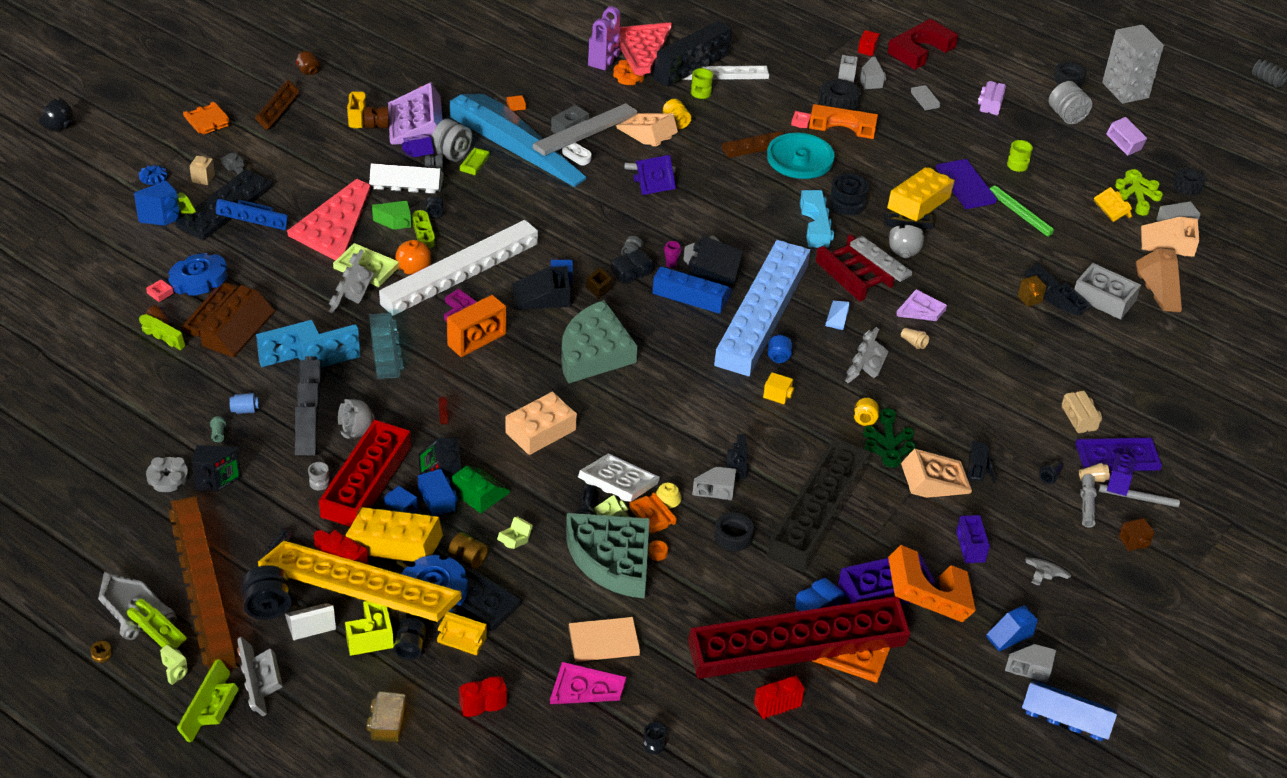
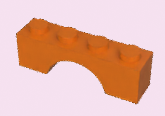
[809,104,878,139]

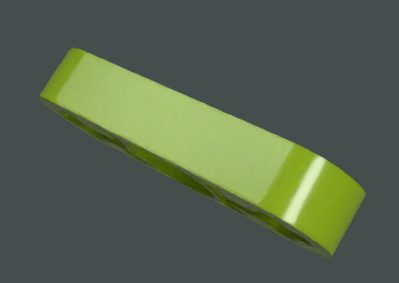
[412,210,435,249]

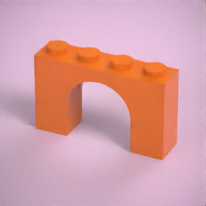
[888,545,976,622]

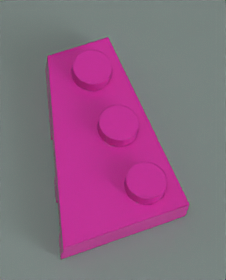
[550,662,626,704]

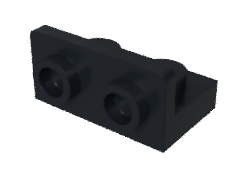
[726,434,748,479]

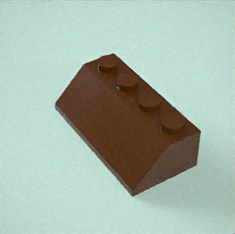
[200,285,275,358]

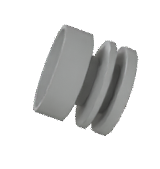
[1048,81,1092,124]

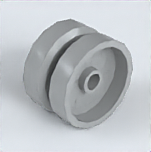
[431,119,472,162]

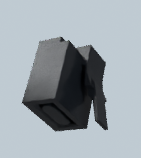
[967,441,996,484]

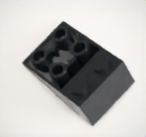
[512,266,570,309]

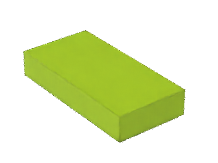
[460,148,490,175]

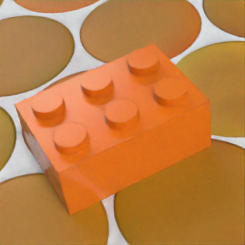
[447,295,506,357]

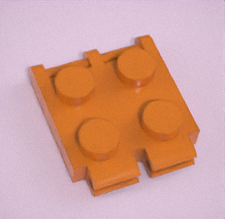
[183,102,229,134]

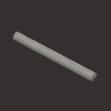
[1098,484,1180,507]

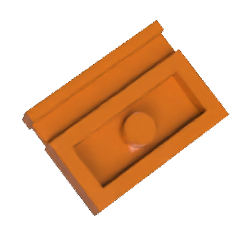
[629,492,677,534]

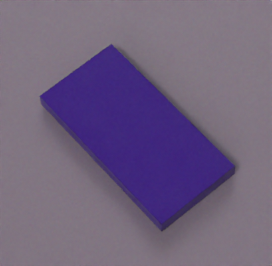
[936,159,997,209]
[1075,438,1162,471]

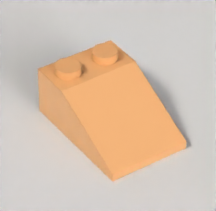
[616,113,678,146]
[901,449,972,498]

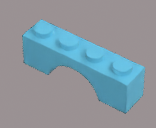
[800,190,834,248]

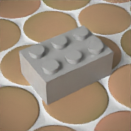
[1074,263,1141,319]

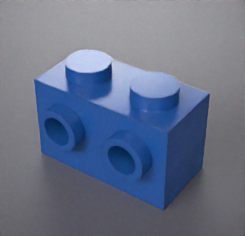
[418,469,458,516]

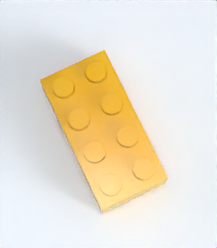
[887,167,955,221]
[346,507,443,562]

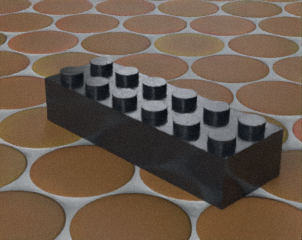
[653,21,732,87]

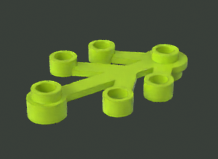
[1115,169,1163,216]

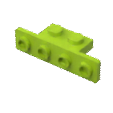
[177,659,239,742]

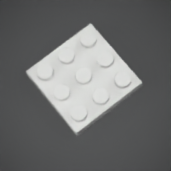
[578,453,660,502]

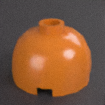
[395,240,432,274]

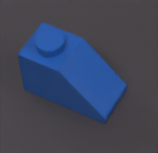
[986,605,1038,652]

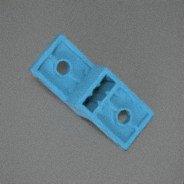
[256,320,360,367]

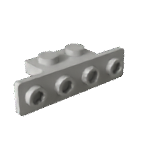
[850,236,912,282]
[329,249,374,313]
[845,327,889,383]
[237,637,283,716]

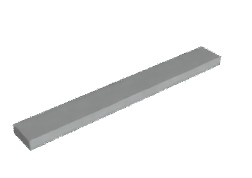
[533,103,637,156]

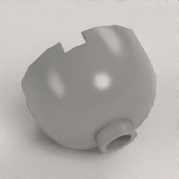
[889,225,924,258]
[338,399,374,439]

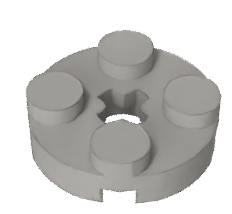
[146,457,189,492]

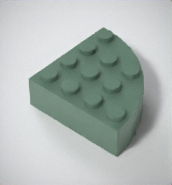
[561,300,637,384]
[566,513,649,598]

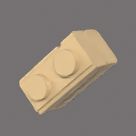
[1062,391,1102,433]

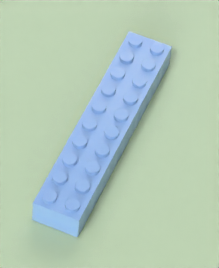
[714,240,810,377]

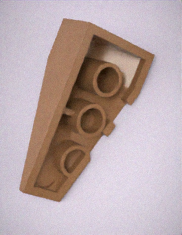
[1135,249,1182,312]

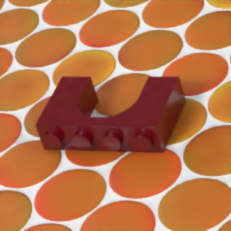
[888,19,958,70]

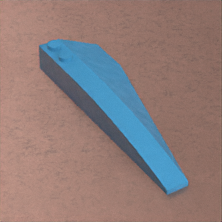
[450,94,586,187]

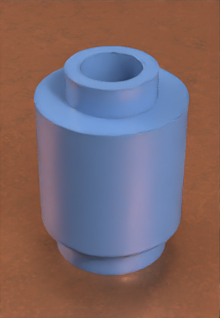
[230,393,259,414]

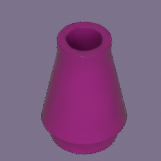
[664,241,682,268]

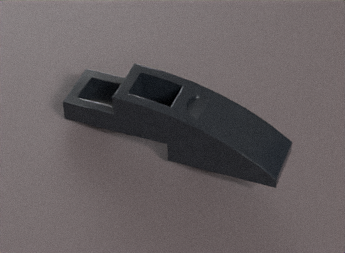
[1024,263,1092,316]

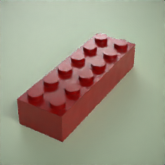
[319,420,411,527]

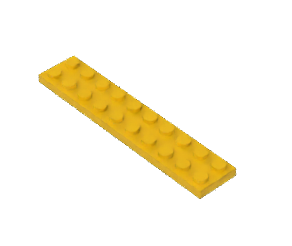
[258,541,461,622]

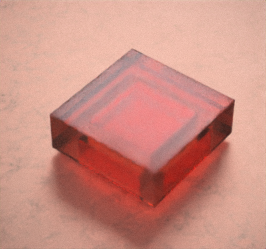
[439,397,448,425]

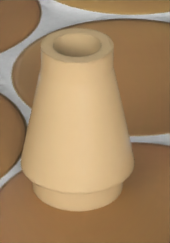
[901,328,929,349]
[1079,463,1110,482]

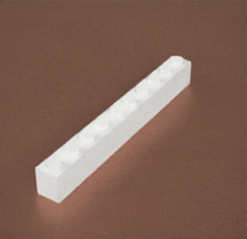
[379,220,538,316]

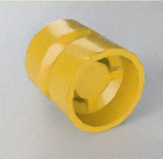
[663,99,691,129]

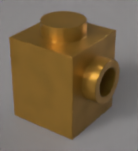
[1018,275,1046,307]

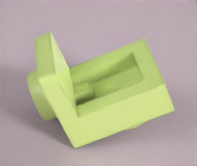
[594,495,629,517]
[497,516,532,549]
[160,645,188,685]

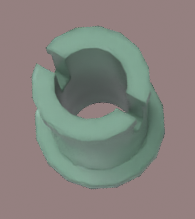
[210,416,226,442]

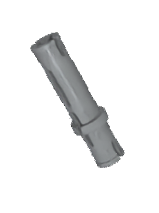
[1080,474,1097,528]

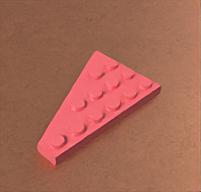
[619,22,672,75]
[287,179,371,261]

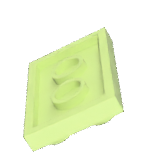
[333,243,399,287]

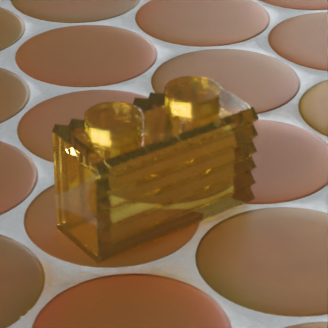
[367,691,406,742]

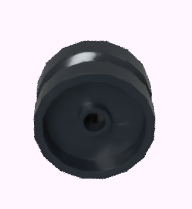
[829,173,869,215]
[240,565,292,620]

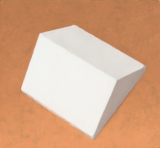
[285,603,336,640]

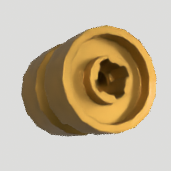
[448,532,488,569]

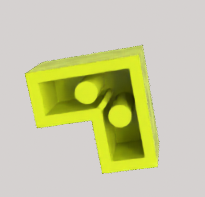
[345,601,394,656]

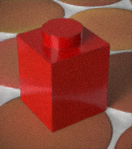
[858,30,880,56]

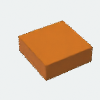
[506,95,526,111]

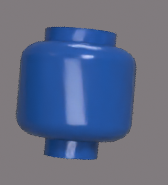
[768,335,792,363]

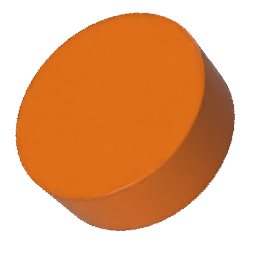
[647,540,668,561]

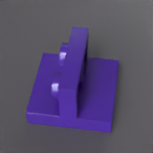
[633,155,676,195]

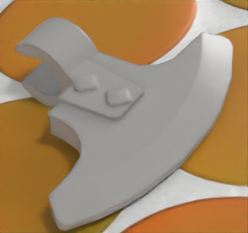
[1025,557,1071,586]

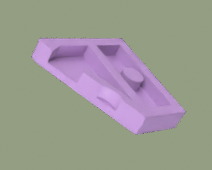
[897,289,947,321]

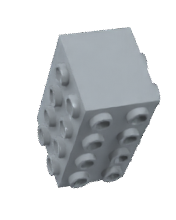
[1102,24,1164,104]

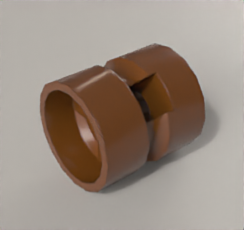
[364,107,389,129]

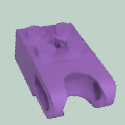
[588,6,621,70]

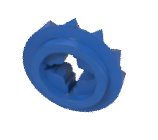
[139,164,167,185]

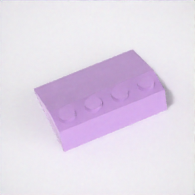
[388,82,443,144]

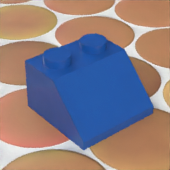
[134,181,180,226]

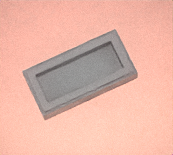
[911,85,940,110]

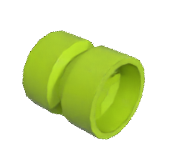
[691,68,713,99]
[1007,140,1033,172]

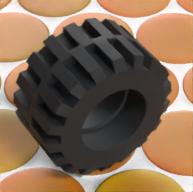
[818,79,861,111]

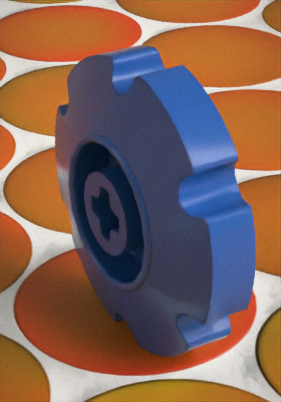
[168,253,228,296]
[402,555,468,612]

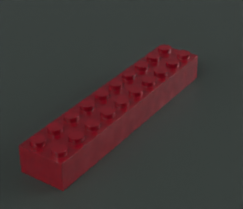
[688,597,910,679]

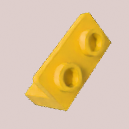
[1094,187,1132,222]

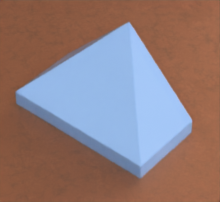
[825,300,851,330]

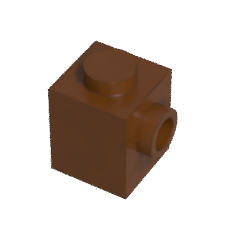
[1119,518,1154,551]

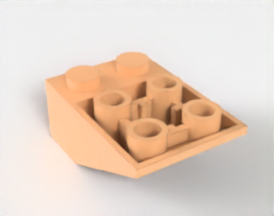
[1141,217,1199,257]

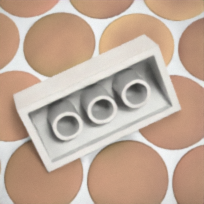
[369,164,444,194]

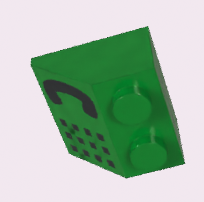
[452,466,510,514]

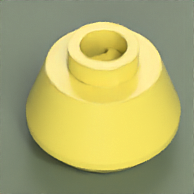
[655,483,682,509]

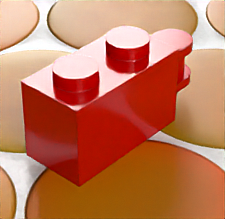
[314,530,368,565]

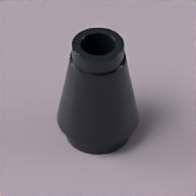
[1039,460,1063,484]

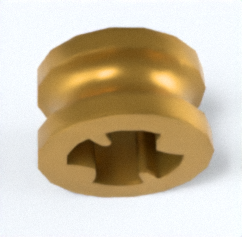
[90,641,112,663]

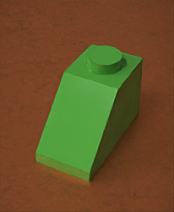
[372,201,411,230]

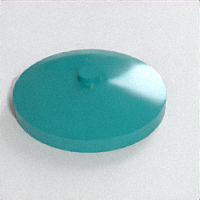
[767,133,834,179]

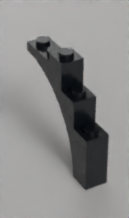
[295,356,325,455]

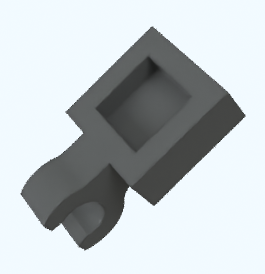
[221,152,245,175]

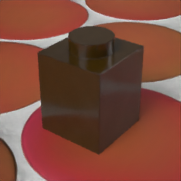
[586,267,612,299]

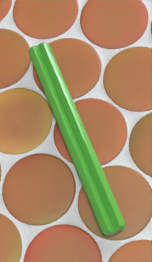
[990,185,1054,237]

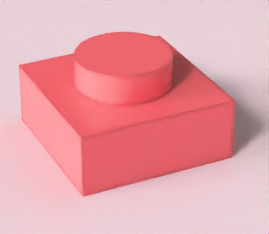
[791,111,811,128]
[146,280,174,302]

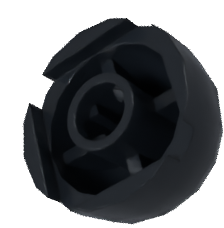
[39,97,73,132]

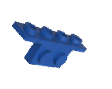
[216,199,288,230]

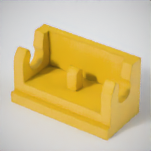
[437,612,487,655]

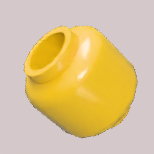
[854,398,879,426]

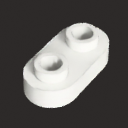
[562,143,591,165]

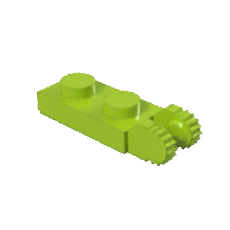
[139,314,185,350]
[127,599,187,650]

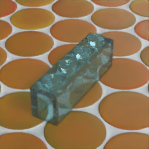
[369,313,403,379]

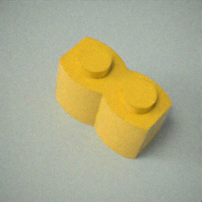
[347,92,366,128]

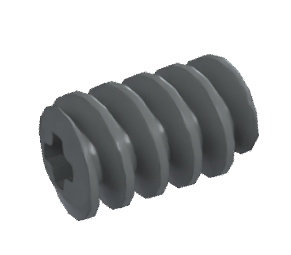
[1252,59,1287,88]

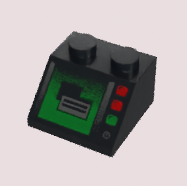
[418,437,461,483]
[192,445,241,492]

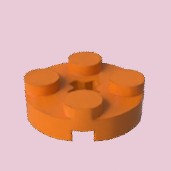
[613,60,645,85]

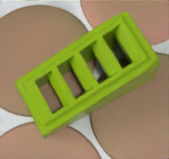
[177,192,196,213]

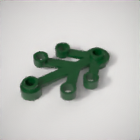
[863,408,916,468]

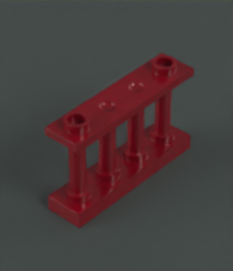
[815,234,894,302]

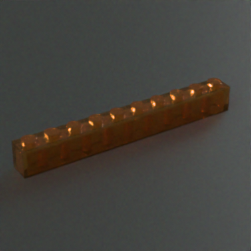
[168,496,236,670]

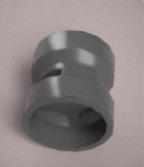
[425,154,443,171]
[621,236,643,256]

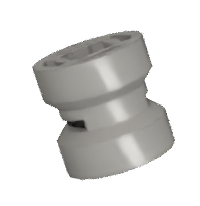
[308,462,330,490]

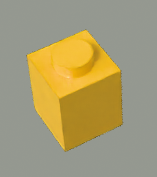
[763,372,794,405]

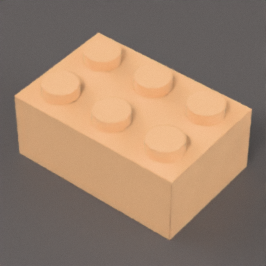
[506,392,577,455]

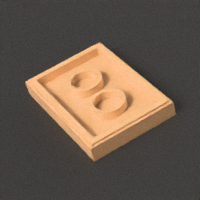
[569,617,640,662]

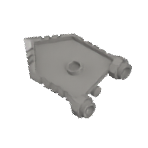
[98,572,177,640]

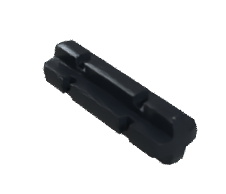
[263,527,292,557]

